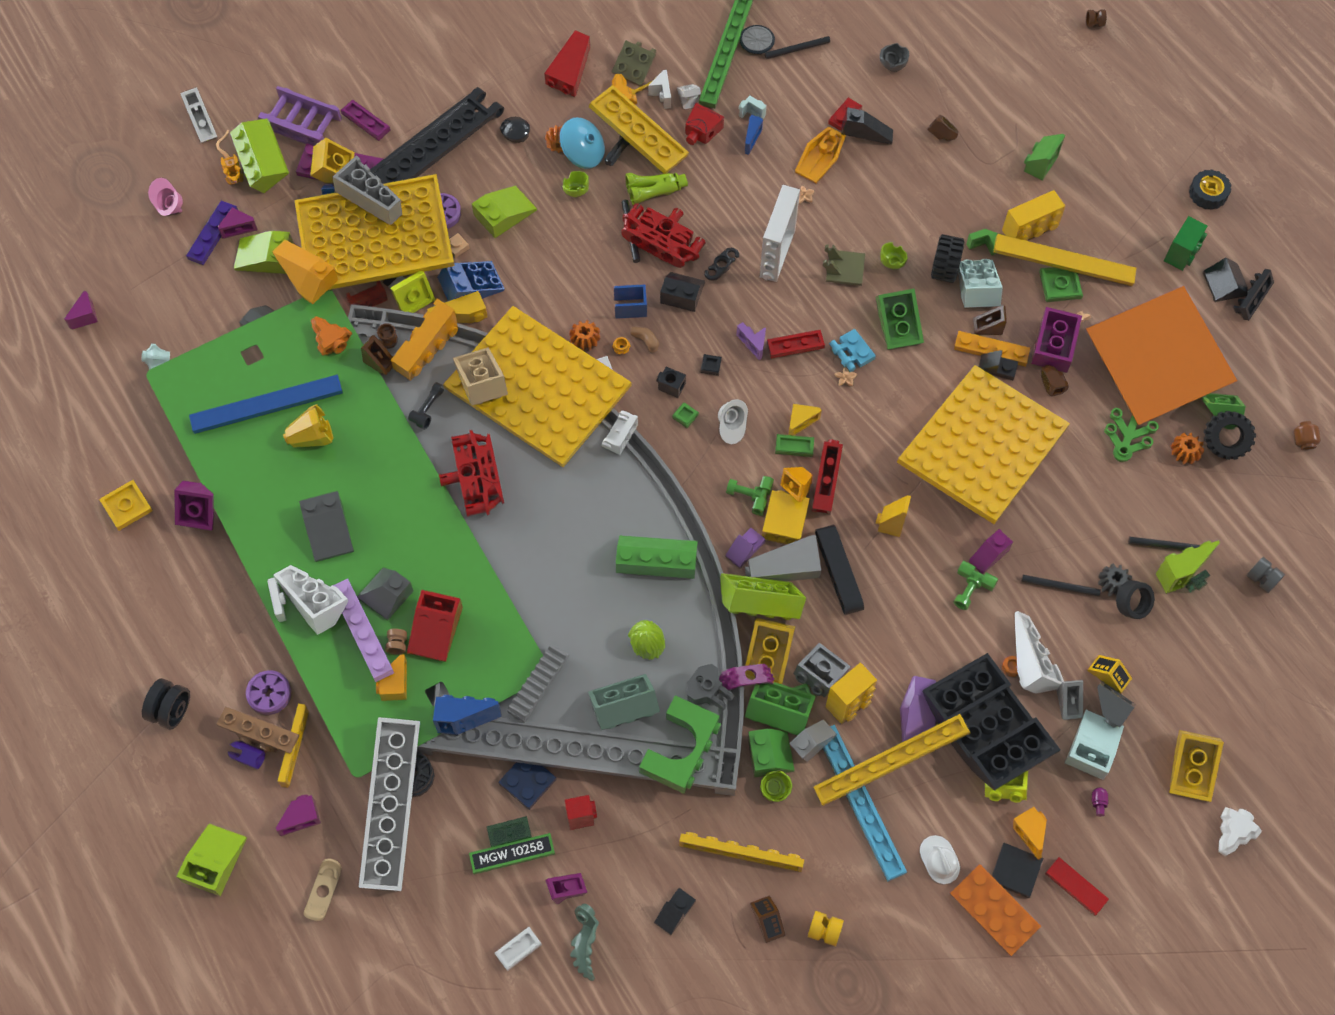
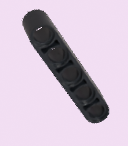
[815,524,864,615]

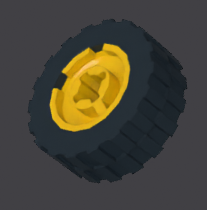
[1189,169,1231,210]

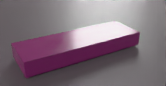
[341,100,391,141]

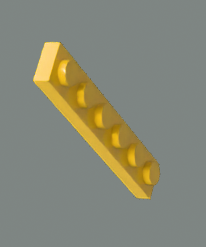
[679,832,804,872]

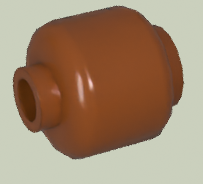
[1293,421,1321,450]

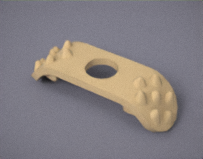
[304,859,342,921]

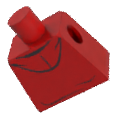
[685,103,724,145]

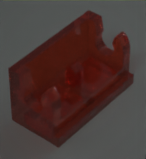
[346,280,388,307]

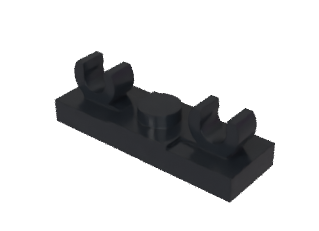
[1233,269,1274,321]

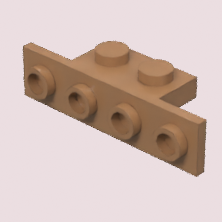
[216,706,299,754]

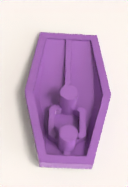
[900,676,937,742]

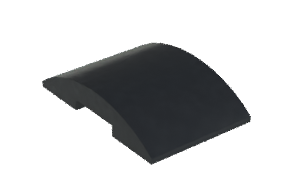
[922,653,1061,791]

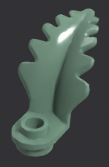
[570,904,599,981]

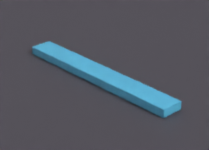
[823,725,907,882]

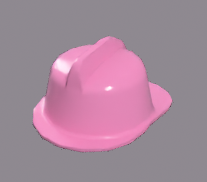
[148,178,183,216]

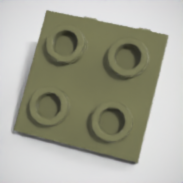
[612,40,656,86]
[823,244,865,286]

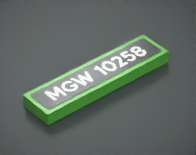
[469,833,555,874]

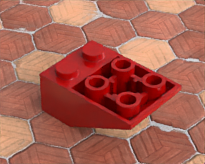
[407,590,463,662]

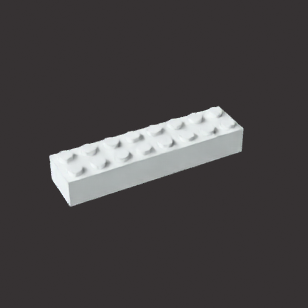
[359,717,420,891]

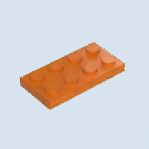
[950,864,1041,956]

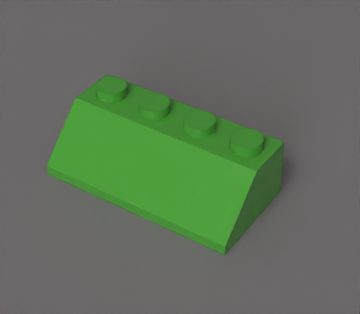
[616,535,698,579]

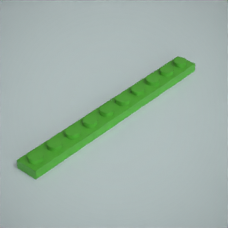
[699,0,754,109]

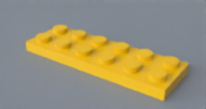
[589,85,689,174]

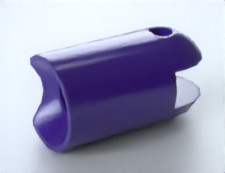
[228,741,266,769]

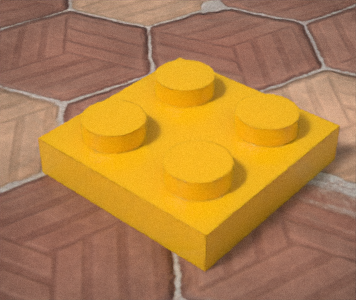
[99,480,153,531]

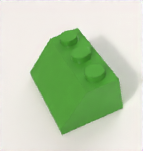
[745,682,816,735]

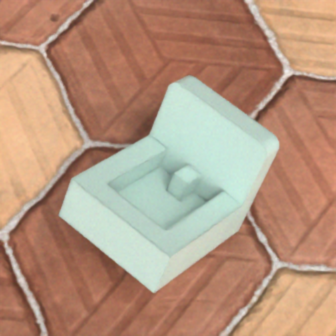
[739,95,767,119]

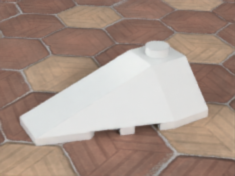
[274,565,348,635]
[1015,611,1064,694]

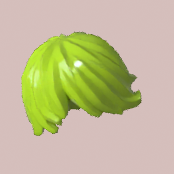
[628,620,665,660]

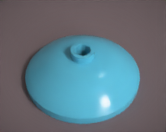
[560,117,605,169]

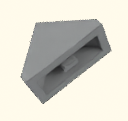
[1057,680,1083,720]

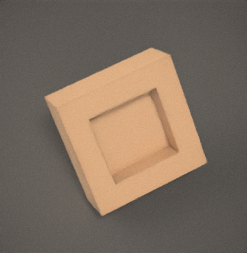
[449,233,470,258]

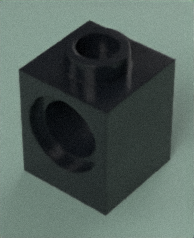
[656,366,686,398]

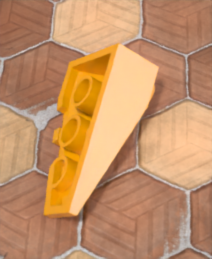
[272,240,338,304]

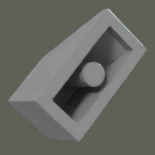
[789,719,837,762]

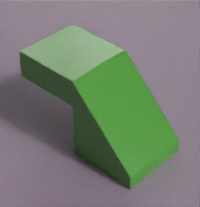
[966,229,1002,255]

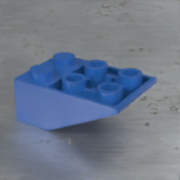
[437,261,505,301]
[433,695,502,735]

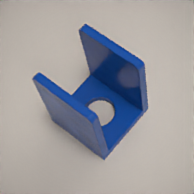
[614,284,647,319]

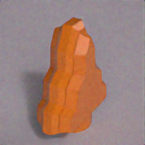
[311,316,352,356]

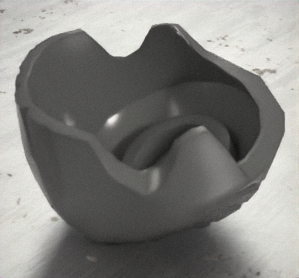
[880,43,910,72]

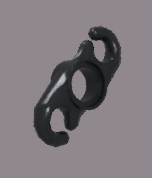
[704,247,739,281]

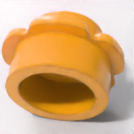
[612,337,631,354]

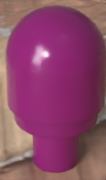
[1092,787,1109,817]

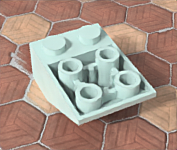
[958,259,1003,308]
[1065,710,1124,780]

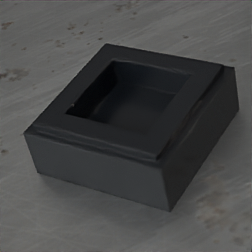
[701,354,722,376]

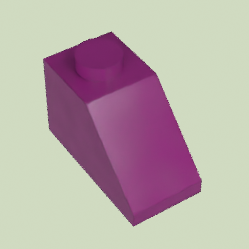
[968,529,1013,574]
[276,795,321,836]

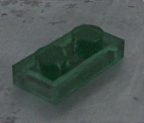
[486,816,532,847]

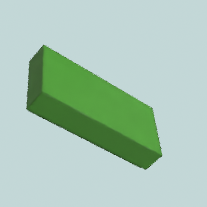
[775,434,814,457]

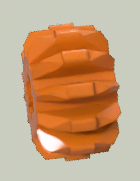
[545,125,563,153]
[569,320,600,351]
[1171,432,1204,465]

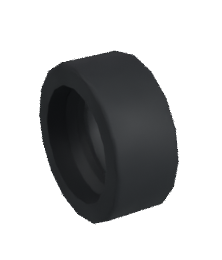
[1116,580,1155,619]

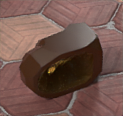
[927,115,959,141]
[1041,365,1069,397]

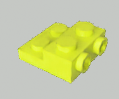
[985,770,1029,803]

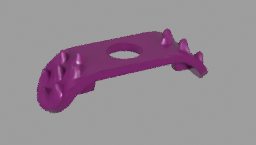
[719,664,774,690]

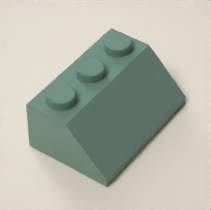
[588,674,660,730]

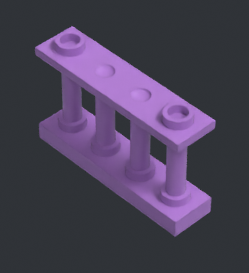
[258,86,342,145]

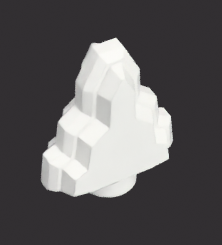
[1219,807,1262,856]

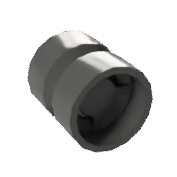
[1246,556,1285,593]

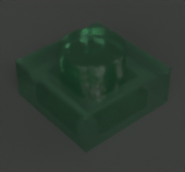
[1185,569,1211,592]

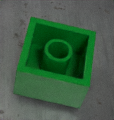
[1164,216,1208,271]

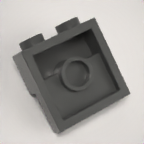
[793,643,851,698]

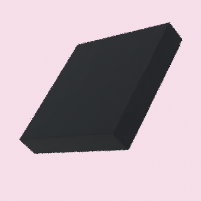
[992,843,1044,898]

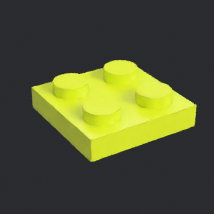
[391,271,435,313]

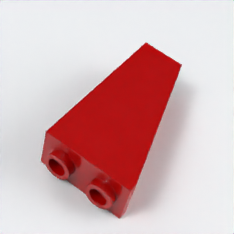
[544,30,590,97]
[812,439,843,514]

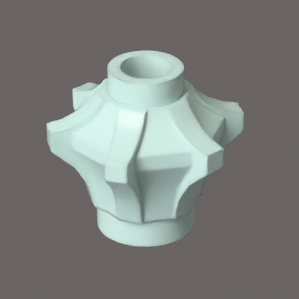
[141,344,170,370]

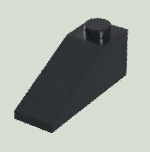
[841,107,893,145]

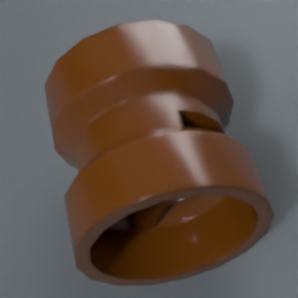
[1086,9,1107,27]
[377,323,398,349]

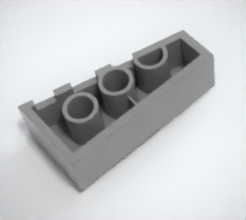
[333,155,402,225]

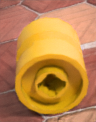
[807,911,844,947]

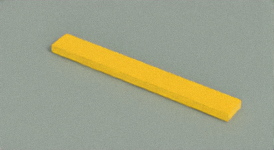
[994,234,1137,286]
[813,714,970,806]

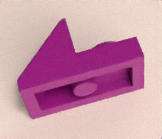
[546,873,587,904]

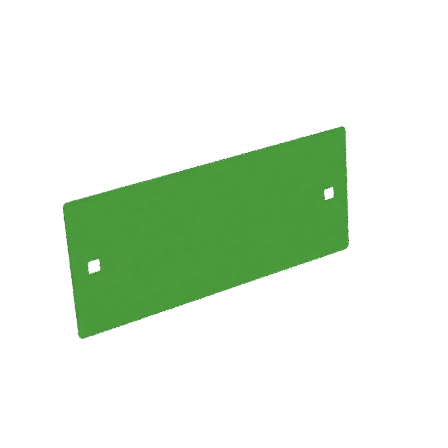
[146,290,543,777]

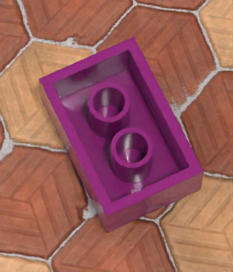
[1031,307,1082,373]

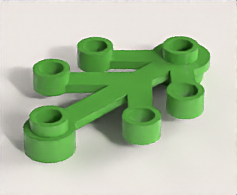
[1104,408,1159,462]

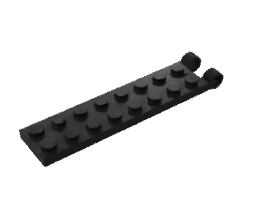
[370,87,504,184]

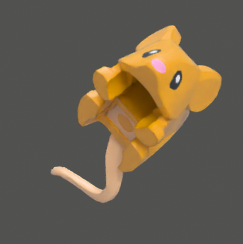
[216,130,243,185]

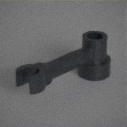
[408,382,444,430]

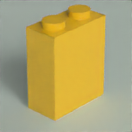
[762,490,810,545]

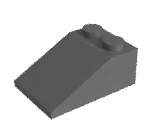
[299,491,354,562]

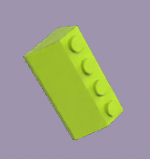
[230,118,289,193]
[720,573,806,620]

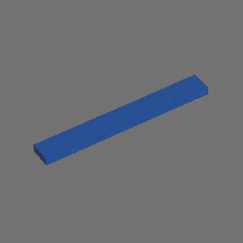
[189,374,343,434]

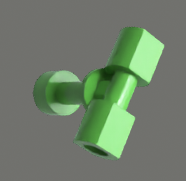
[726,476,774,516]
[953,560,998,610]

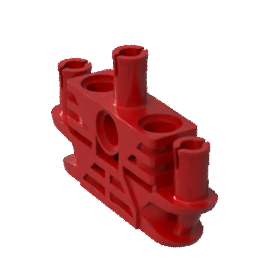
[621,203,706,268]
[439,430,504,517]

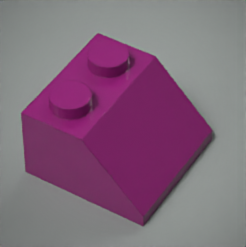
[174,481,214,530]

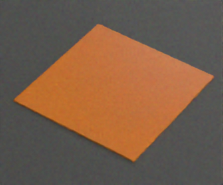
[1086,286,1238,425]

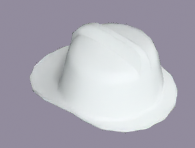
[718,399,748,444]
[920,835,960,884]

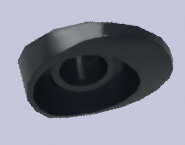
[500,116,530,143]

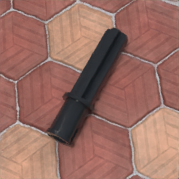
[605,135,630,166]

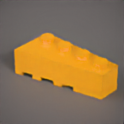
[391,298,458,381]

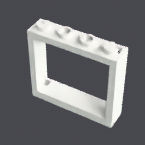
[760,185,800,282]

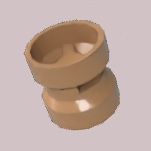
[385,629,407,655]

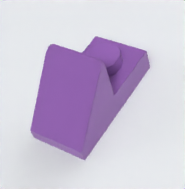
[736,322,766,360]
[725,528,766,568]

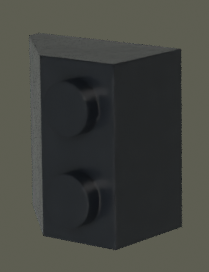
[660,272,705,312]

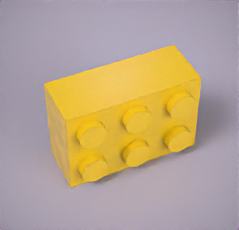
[1002,190,1065,241]
[825,662,877,725]

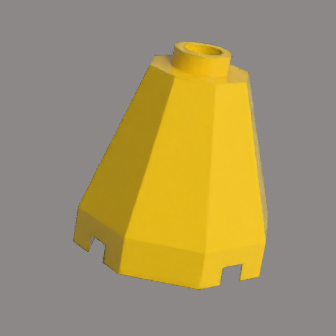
[283,404,334,447]

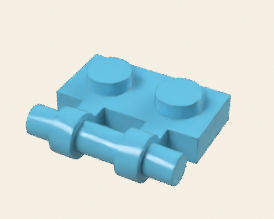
[829,329,876,372]

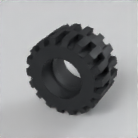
[931,234,965,283]
[1204,411,1256,460]

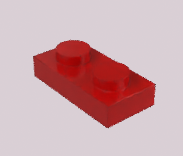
[828,97,862,131]

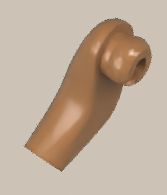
[631,326,659,353]

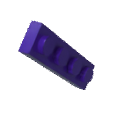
[186,200,238,265]

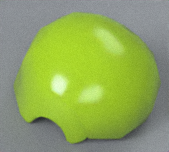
[562,171,589,198]
[880,242,908,269]
[760,771,792,802]

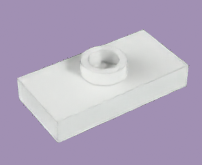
[267,578,286,622]
[495,927,542,971]

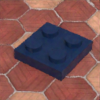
[498,762,557,810]

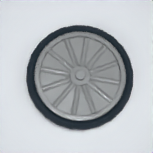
[740,25,775,54]

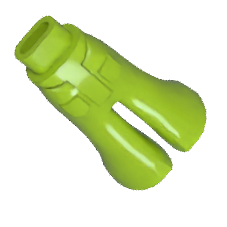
[625,173,688,205]

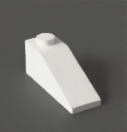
[180,87,217,143]

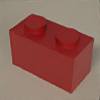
[564,795,597,830]

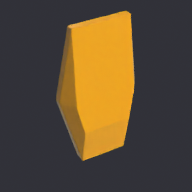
[795,126,846,184]

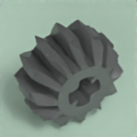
[1098,563,1132,597]

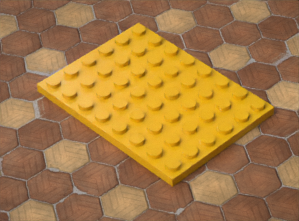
[294,174,455,290]
[443,306,632,467]
[897,365,1070,524]

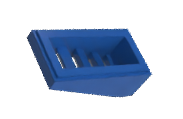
[745,115,763,155]

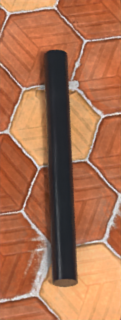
[765,36,830,59]
[621,200,640,263]
[1128,536,1200,551]
[1021,574,1101,597]

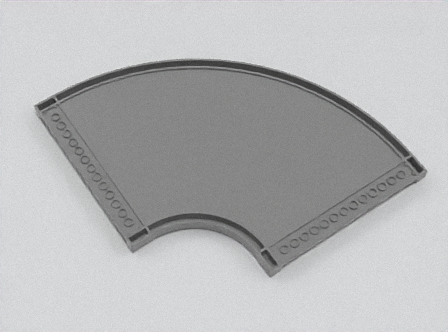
[348,304,744,796]

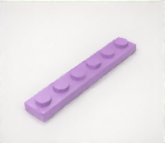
[333,579,394,682]

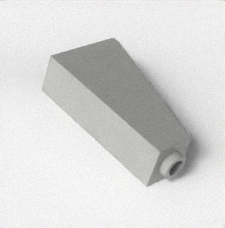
[745,535,821,581]

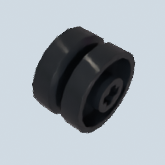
[141,678,190,730]

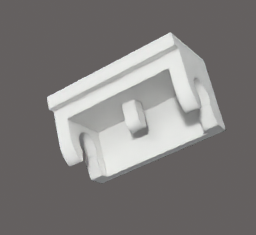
[602,410,638,455]

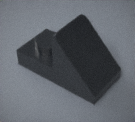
[978,350,1018,381]
[654,888,696,935]

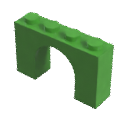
[639,695,721,794]

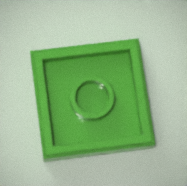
[1039,267,1083,302]

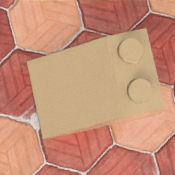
[453,347,508,405]

